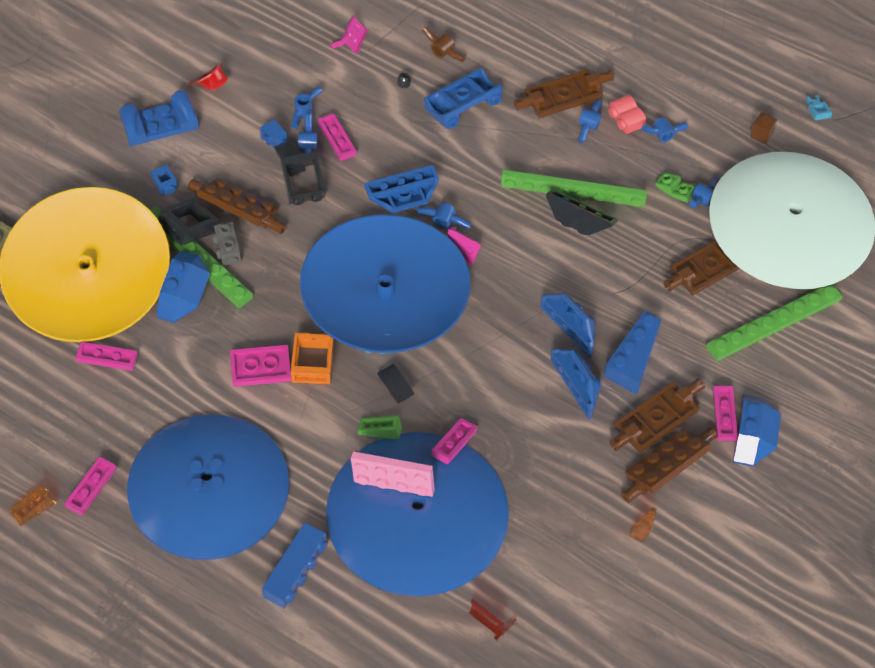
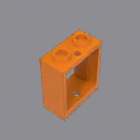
[291,332,334,385]

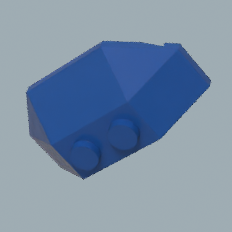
[364,165,439,213]
[157,251,210,323]
[540,293,596,358]
[550,348,601,420]
[733,394,781,466]

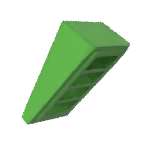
[358,416,402,439]

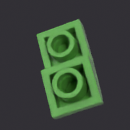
[655,172,696,203]

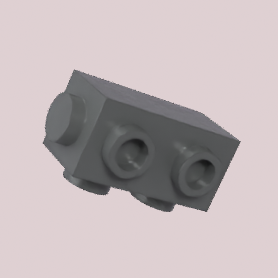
[212,222,241,266]

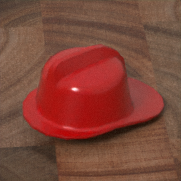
[188,62,228,90]

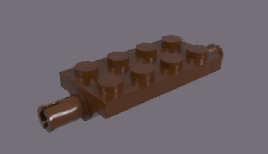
[514,69,614,118]
[188,178,286,234]
[663,240,740,296]
[609,378,705,454]
[621,427,717,504]

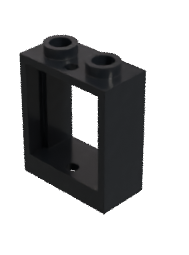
[280,151,325,205]
[158,198,218,246]

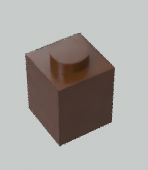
[750,112,777,144]

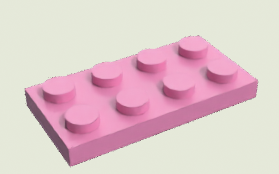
[351,452,435,497]

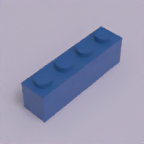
[262,523,328,609]

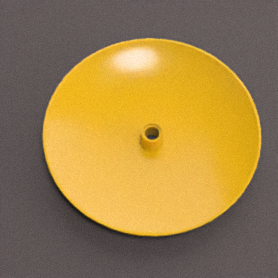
[0,187,170,342]

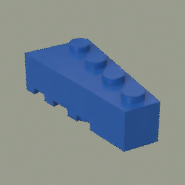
[604,311,661,395]

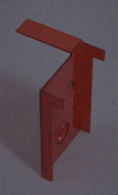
[469,599,517,640]

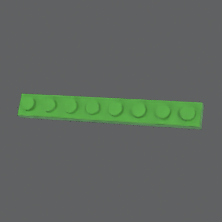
[501,170,647,207]
[150,206,253,309]
[706,284,842,361]

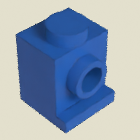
[260,120,287,150]
[150,165,178,196]

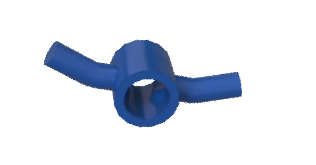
[291,87,322,129]
[578,99,602,143]
[298,115,318,153]
[641,117,688,143]
[689,176,720,208]
[417,203,471,230]

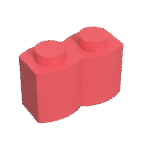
[608,95,646,134]

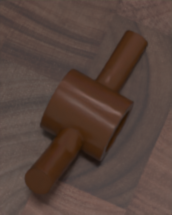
[422,26,466,63]

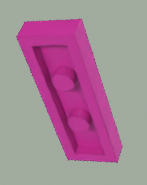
[318,113,357,162]
[75,342,138,371]
[712,386,738,441]
[431,418,478,464]
[64,457,117,516]

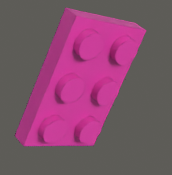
[230,345,291,387]

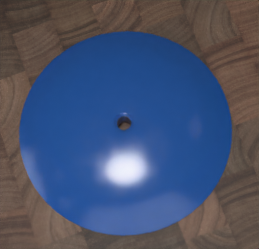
[300,215,471,353]
[326,432,509,596]

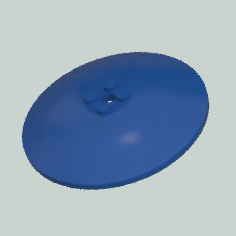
[127,415,289,560]

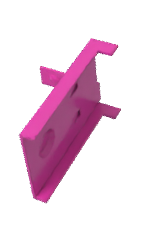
[330,14,368,53]
[447,226,481,265]

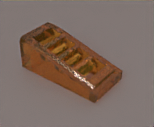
[9,485,57,526]
[630,507,657,543]

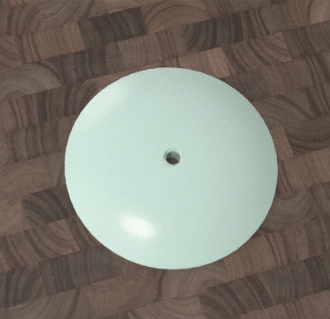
[709,152,875,289]

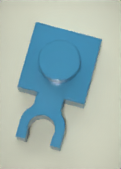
[806,95,832,120]

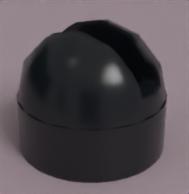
[397,73,411,88]

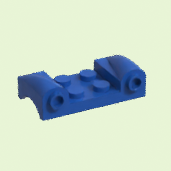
[424,68,502,129]
[119,91,199,147]

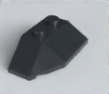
[546,189,618,236]

